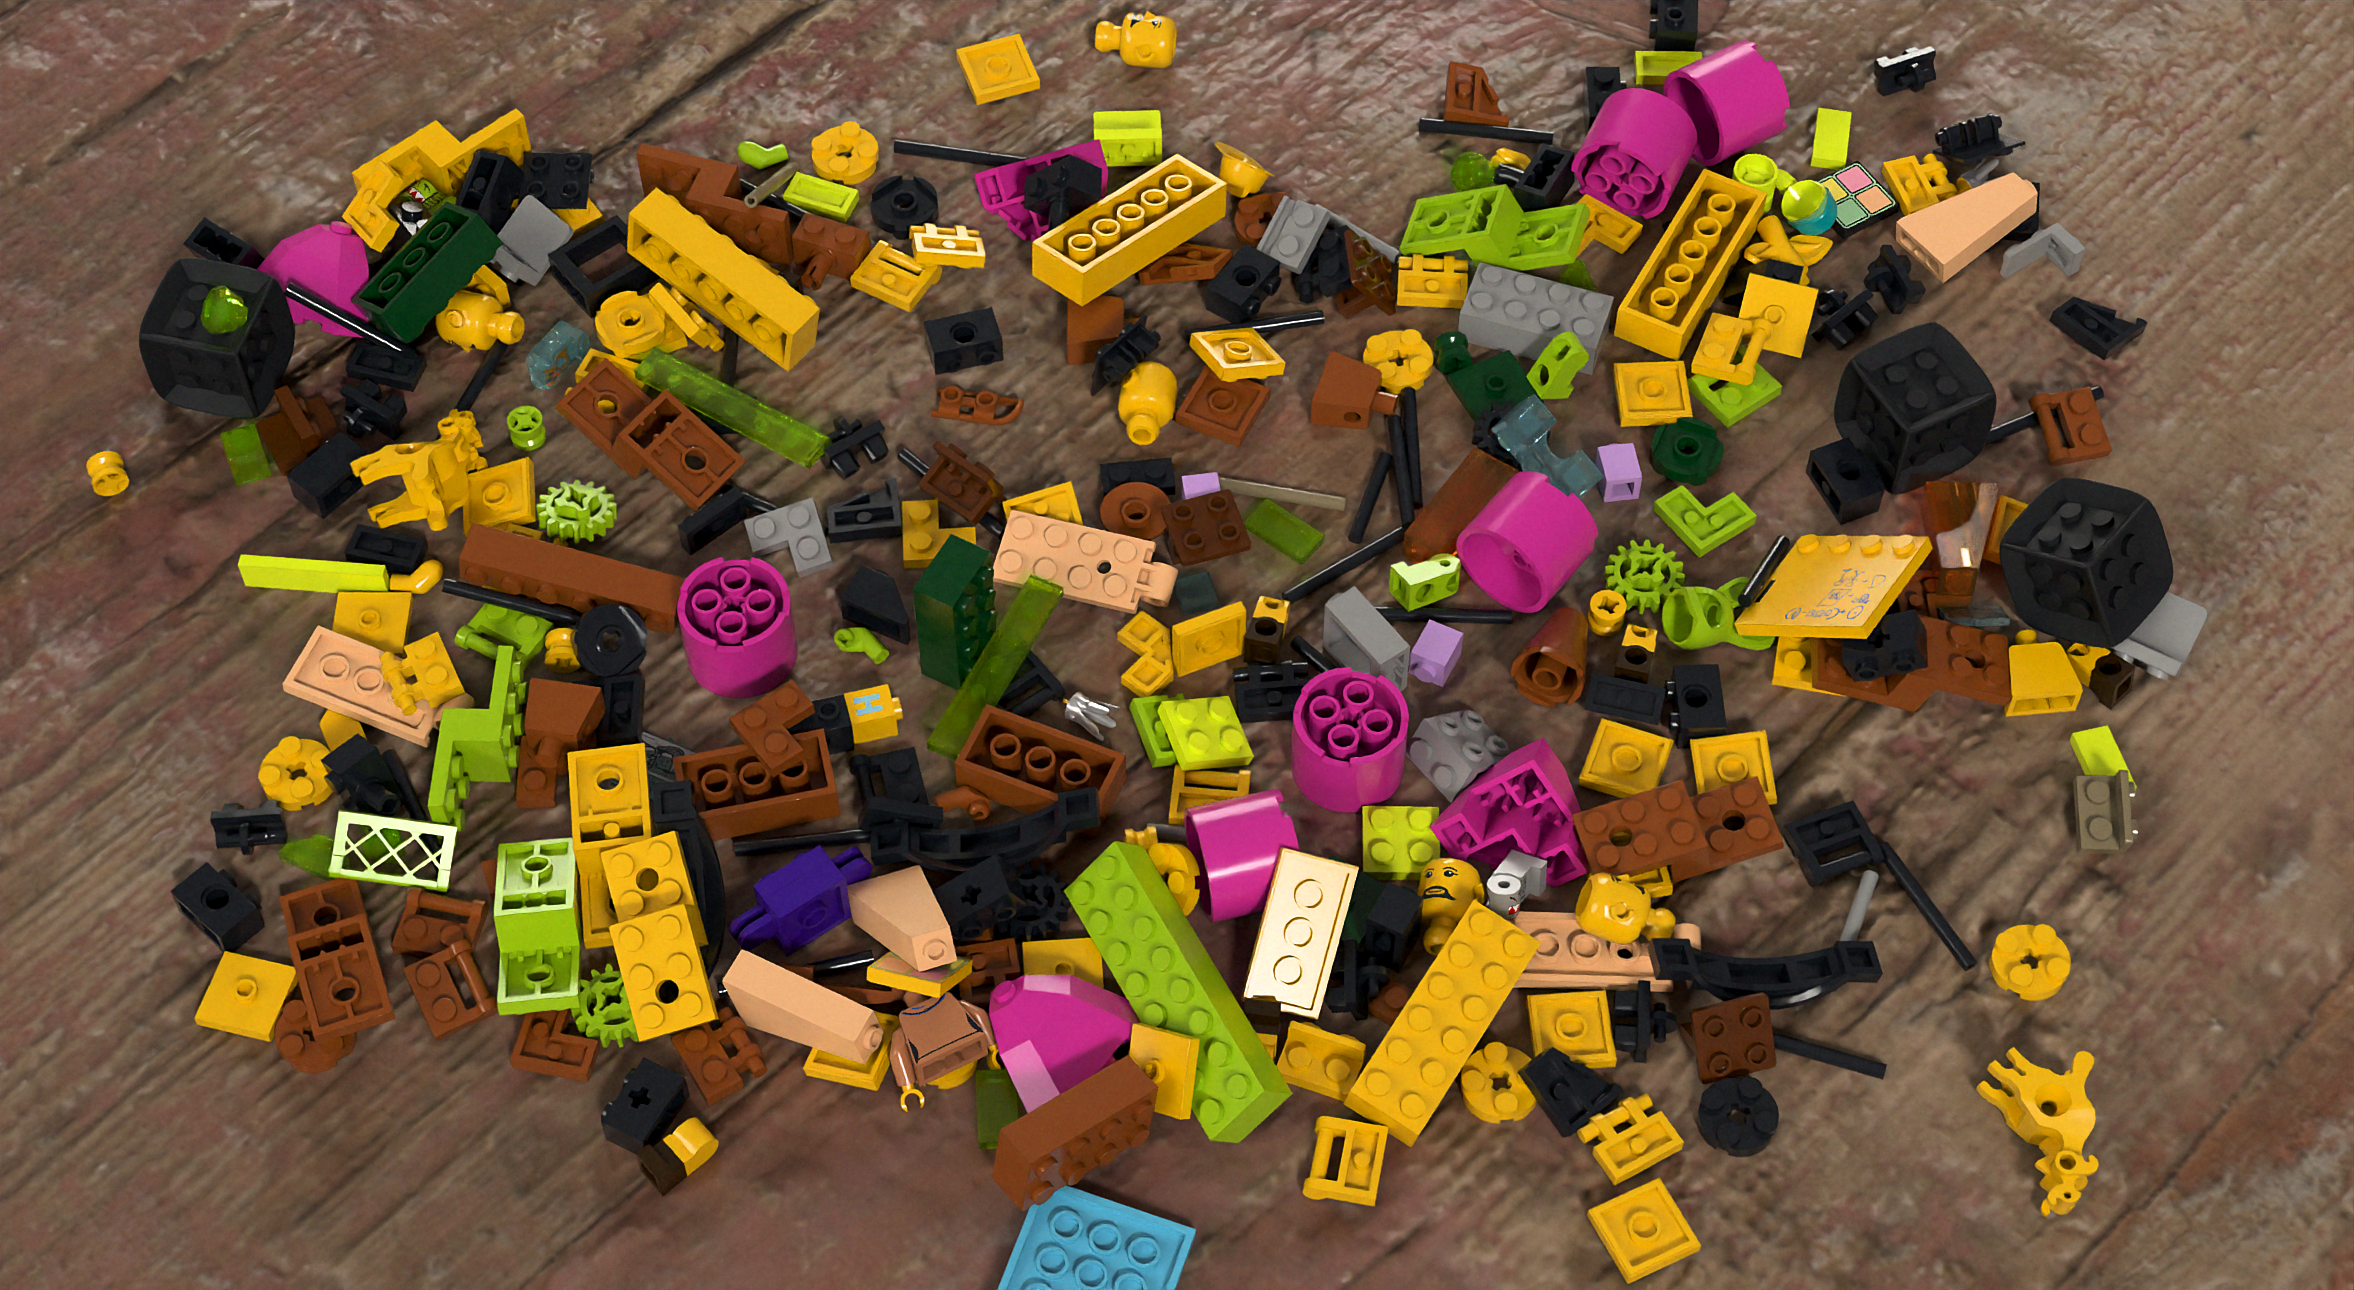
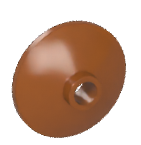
[1100,482,1171,541]

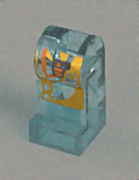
[526,320,591,389]

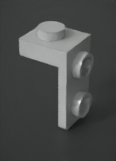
[2000,222,2086,278]

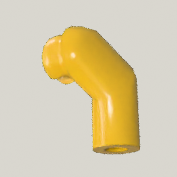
[1491,147,1531,170]
[390,559,444,594]

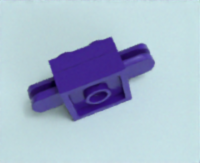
[728,845,872,958]

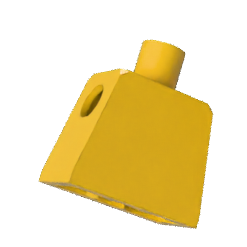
[2004,629,2083,717]

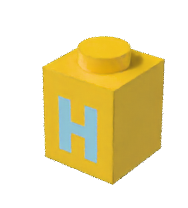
[844,684,903,745]

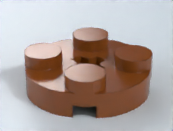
[1234,192,1292,248]
[274,998,357,1073]

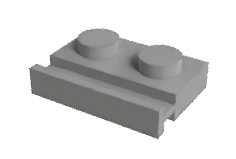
[1256,195,1331,275]

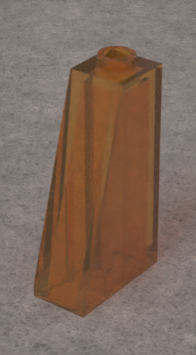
[1402,447,1521,564]
[1920,481,1999,596]

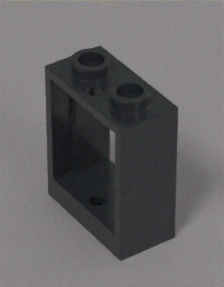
[548,215,660,319]

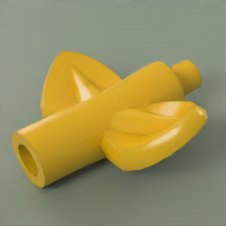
[1744,215,1833,286]

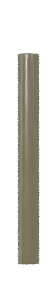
[744,161,799,208]
[1218,477,1347,512]

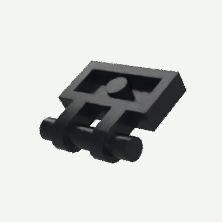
[1295,225,1354,303]
[1232,659,1310,724]

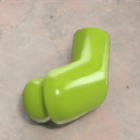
[737,141,788,169]
[834,628,889,664]

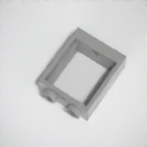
[1323,586,1410,692]

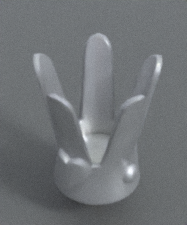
[1956,157,2002,195]
[1063,692,1120,742]

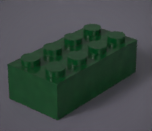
[351,201,503,344]
[913,534,999,691]

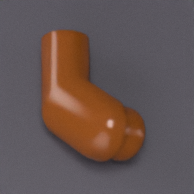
[934,785,991,821]

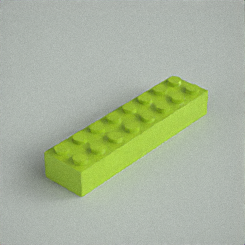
[1064,841,1293,1143]

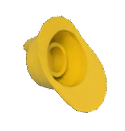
[1214,142,1275,199]

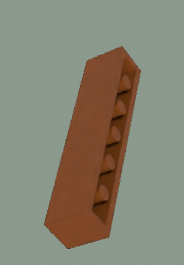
[459,523,686,634]

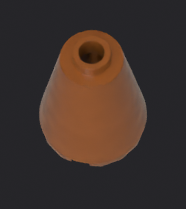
[1510,607,1588,707]

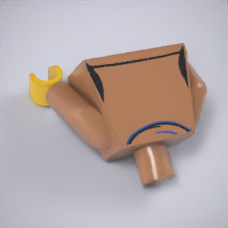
[889,991,1001,1112]

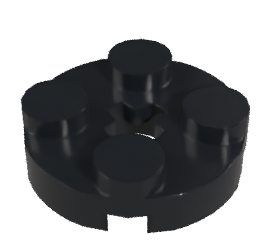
[870,175,939,240]
[570,604,648,678]
[1696,1076,1779,1157]

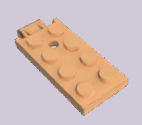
[993,510,1178,614]
[283,625,476,748]
[1507,911,1701,992]

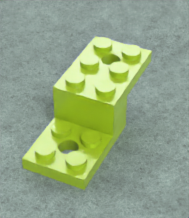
[1399,184,1591,272]
[428,645,529,846]
[494,837,583,1016]

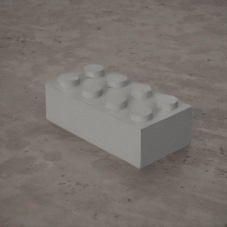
[1458,262,1614,375]

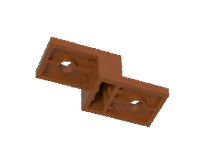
[636,143,794,267]
[555,358,746,513]
[1811,614,2011,712]
[1572,776,1784,883]
[279,878,395,1044]

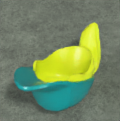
[1776,168,1838,236]

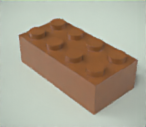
[954,704,1127,839]
[672,729,841,841]
[992,1055,1159,1211]

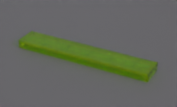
[634,347,830,470]
[927,574,1064,761]

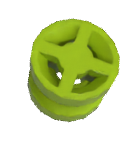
[507,406,546,451]

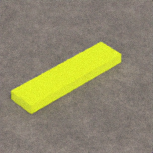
[238,554,391,593]

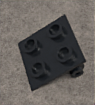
[1933,113,2025,166]
[518,152,594,209]
[1090,315,1161,396]

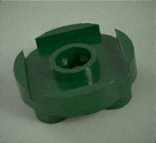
[1650,417,1724,486]

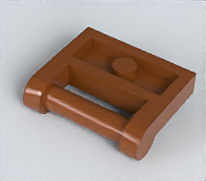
[2028,386,2112,466]
[391,886,489,965]
[402,939,498,1041]

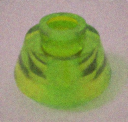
[1451,151,1495,192]
[201,285,248,334]
[358,814,406,864]

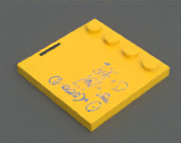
[1734,534,1933,639]

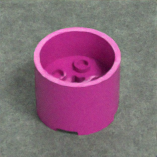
[1663,40,1790,166]
[1571,88,1697,220]
[1456,471,1598,613]
[677,557,798,698]
[1291,667,1409,813]
[1184,789,1299,923]

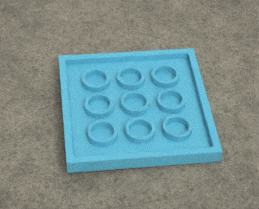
[997,1185,1196,1290]

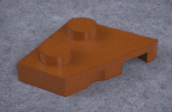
[1443,61,1510,127]
[1138,243,1233,285]

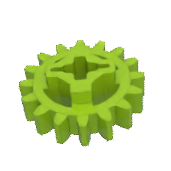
[537,480,617,543]
[1604,539,1685,614]
[571,964,639,1048]

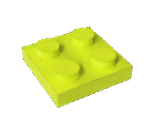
[1157,696,1254,771]
[1362,806,1440,880]

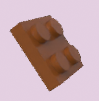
[1176,364,1270,448]

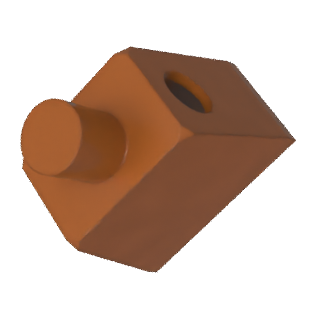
[1067,295,1140,365]
[1311,351,1398,430]
[524,677,606,768]

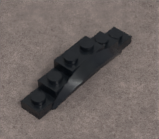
[652,780,726,1004]
[871,786,1101,875]
[1647,938,1883,1010]

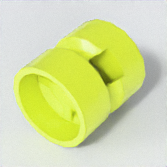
[1732,153,1778,216]

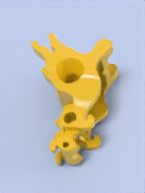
[350,409,488,531]
[1976,1047,2099,1217]

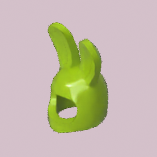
[1662,577,1775,651]

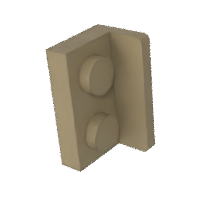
[2073,770,2138,854]

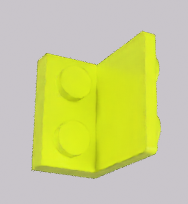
[1093,110,1162,167]

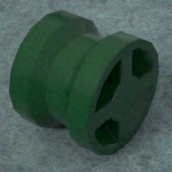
[1433,331,1472,375]

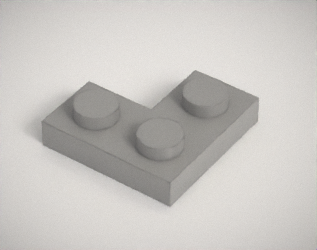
[744,497,835,578]

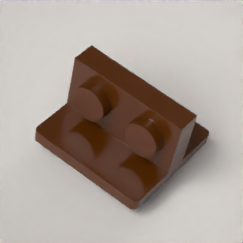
[1336,229,1396,319]
[256,385,342,476]
[917,441,1007,526]
[1161,489,1251,567]
[1680,992,1777,1085]

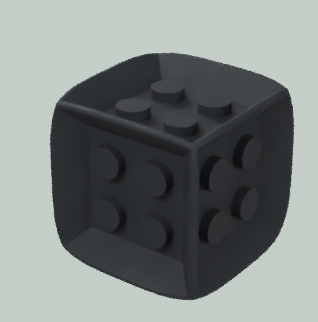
[139,258,295,419]
[1834,322,1997,494]
[1999,478,2173,648]

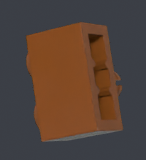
[791,212,871,291]

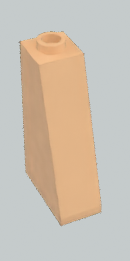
[1896,172,2038,283]
[847,865,957,972]
[722,950,884,1064]

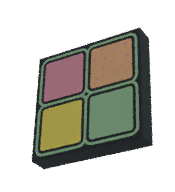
[1816,161,1900,239]

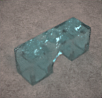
[1491,394,1604,499]

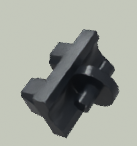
[1874,46,1936,97]
[1864,245,1926,314]
[1811,288,1878,350]
[339,379,408,441]
[821,416,889,480]
[210,800,288,855]
[1326,939,1390,1021]
[1613,980,1677,1063]

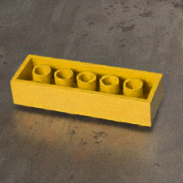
[1032,154,1227,306]
[1614,168,1767,361]
[627,187,820,372]
[1343,900,1542,1148]

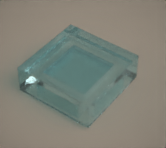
[1174,572,1218,616]

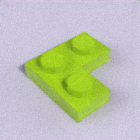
[1653,485,1757,558]

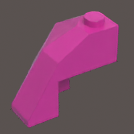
[974,139,1108,242]
[256,221,369,338]
[1430,737,1589,887]
[989,975,1141,1113]

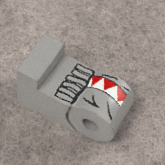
[1486,850,1547,920]

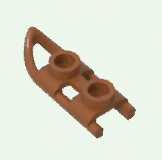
[931,386,1024,426]

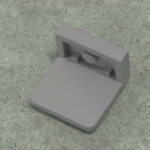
[490,195,573,286]
[2111,592,2208,681]
[1405,709,1512,803]

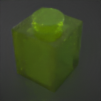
[220,423,272,486]

